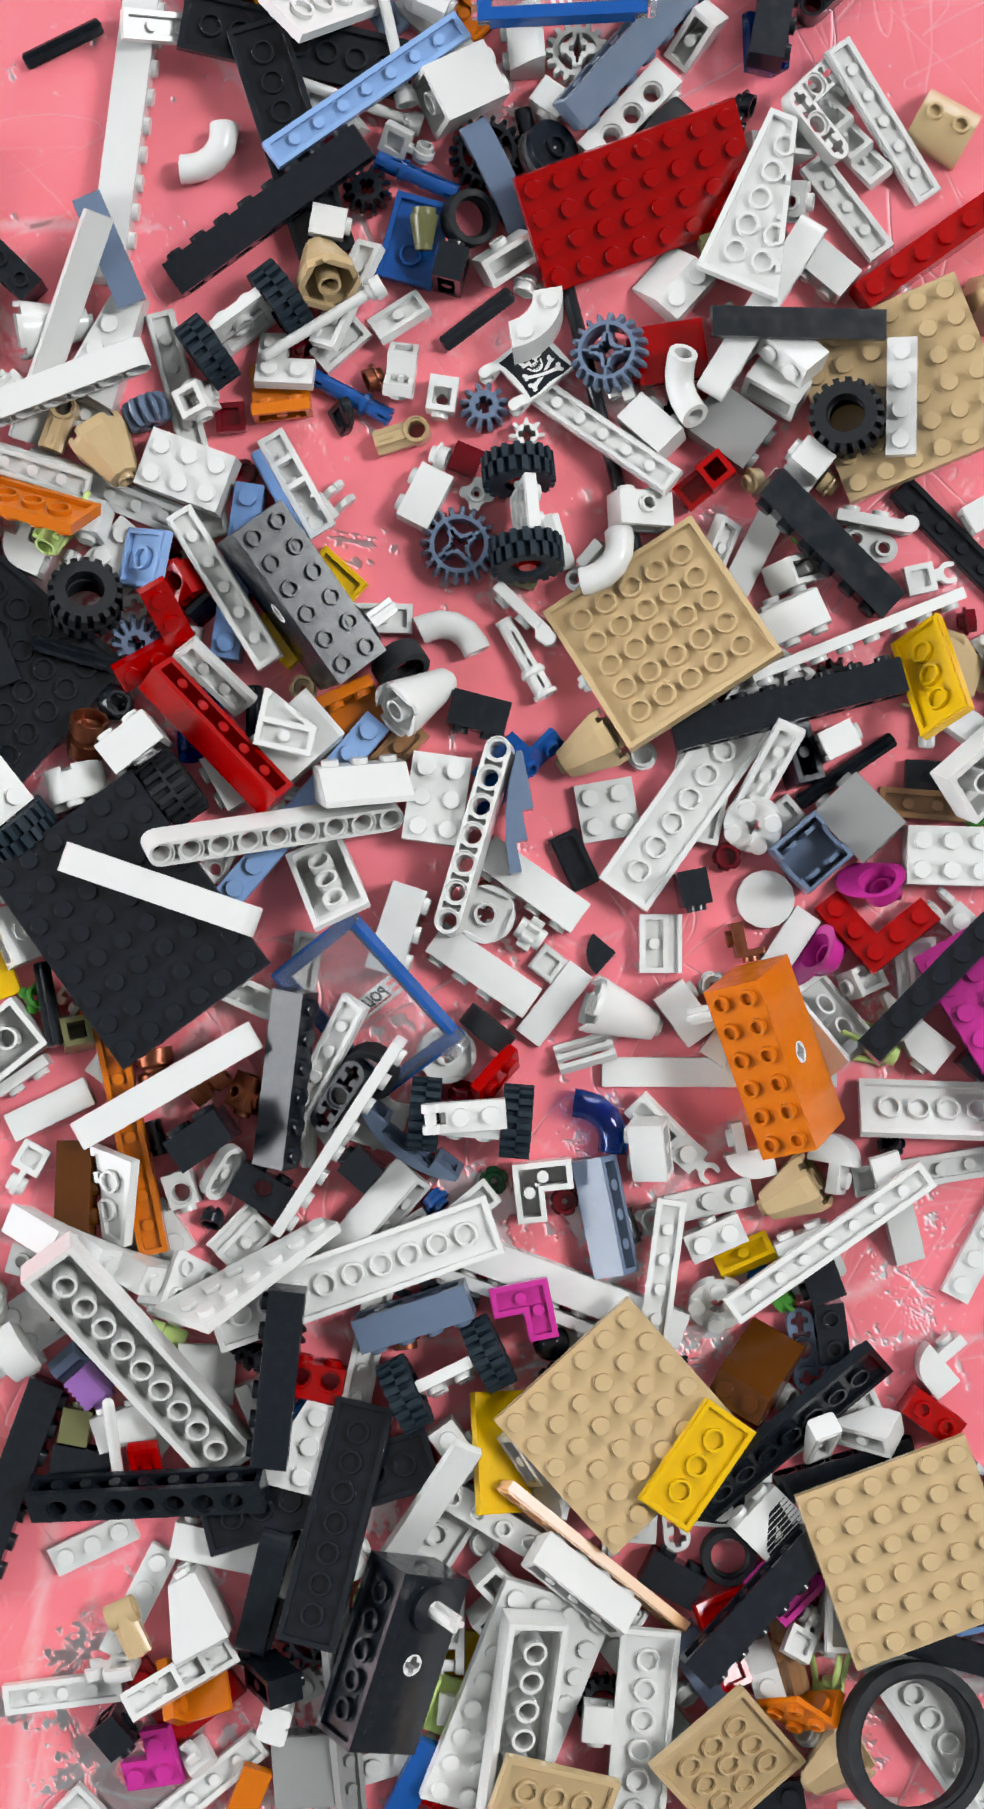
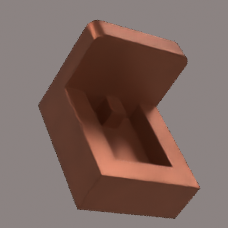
[724,921,767,963]

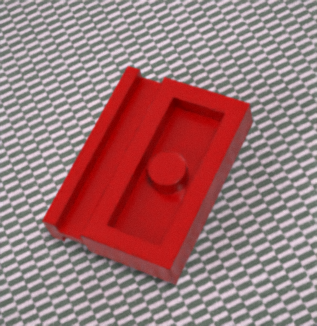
[470,1043,520,1100]

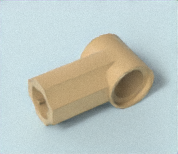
[38,400,80,455]
[372,415,432,457]
[102,1594,153,1660]

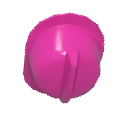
[836,862,906,907]
[792,924,847,985]

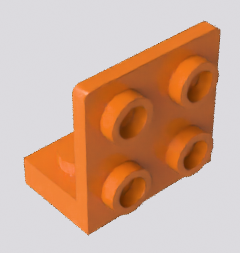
[248,358,313,424]
[316,674,392,742]
[156,1657,233,1726]
[756,1689,846,1734]

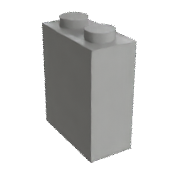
[684,388,777,474]
[815,771,907,864]
[271,1726,335,1809]

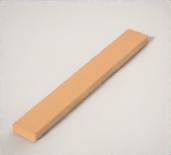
[496,1480,691,1632]

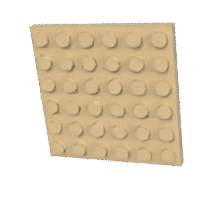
[808,272,984,505]
[542,515,784,753]
[493,1296,733,1556]
[794,1433,984,1671]

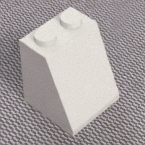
[412,39,510,141]
[250,688,345,783]
[168,1561,235,1665]

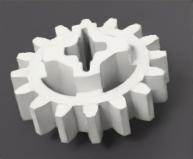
[545,24,607,85]

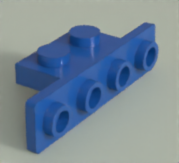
[471,728,564,815]

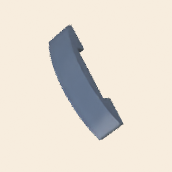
[458,116,527,235]
[362,1100,464,1182]

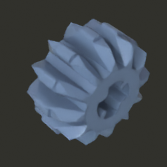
[460,382,509,433]
[121,391,173,434]
[112,613,162,657]

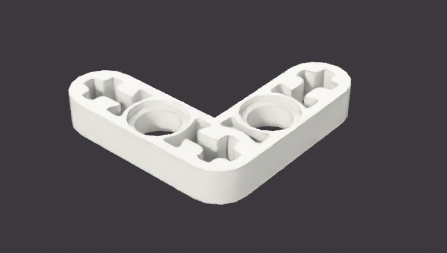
[781,58,848,165]

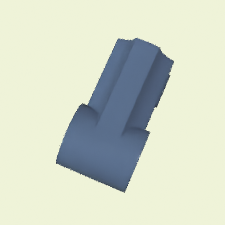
[47,1341,90,1383]

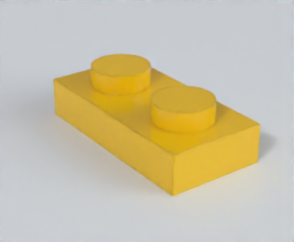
[712,1230,778,1280]

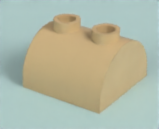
[907,88,982,170]

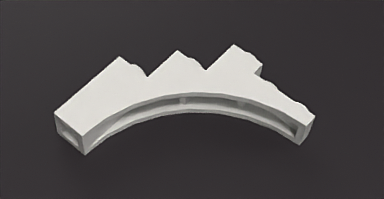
[1,1203,171,1297]

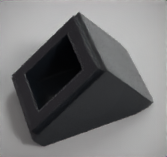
[185,592,217,627]

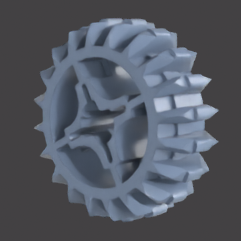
[570,312,649,394]
[420,506,498,586]

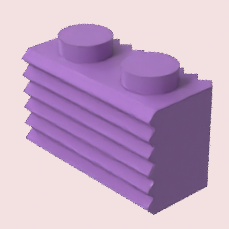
[64,1359,115,1411]

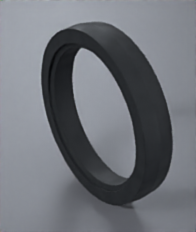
[836,1659,984,1809]

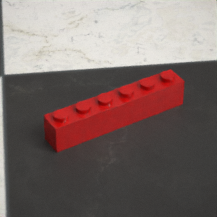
[849,192,984,309]
[139,656,294,813]

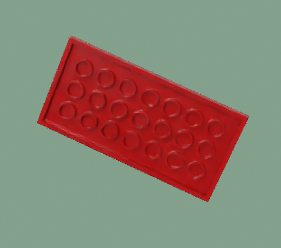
[512,98,749,290]

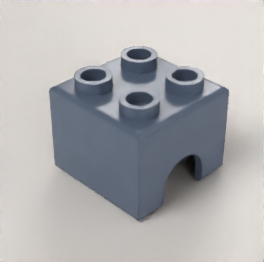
[766,810,854,895]

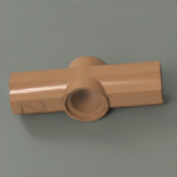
[769,1618,811,1696]

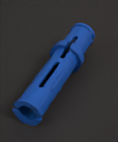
[373,150,461,199]
[314,369,395,426]

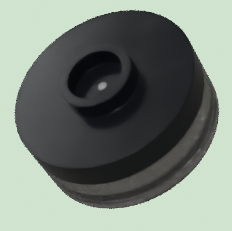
[518,119,579,172]

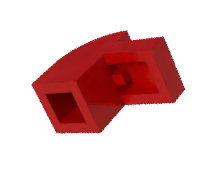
[672,448,737,512]

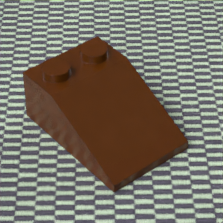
[709,1317,806,1426]

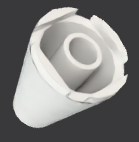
[12,300,94,361]
[375,668,457,737]
[578,976,663,1040]

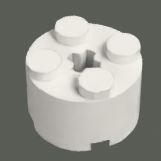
[44,760,108,815]

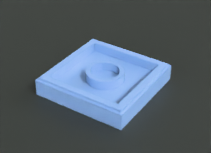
[119,527,173,588]

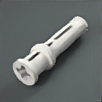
[495,616,558,703]

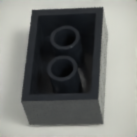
[162,1103,243,1174]

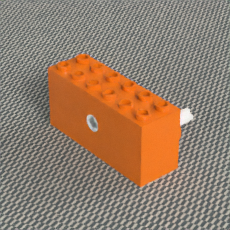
[686,954,845,1160]

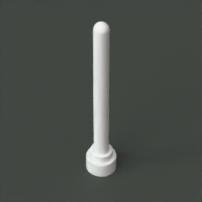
[378,0,419,109]
[303,77,425,137]
[261,274,389,361]
[102,1398,124,1472]

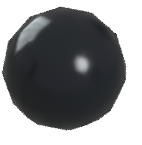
[97,684,135,722]
[532,1327,570,1361]

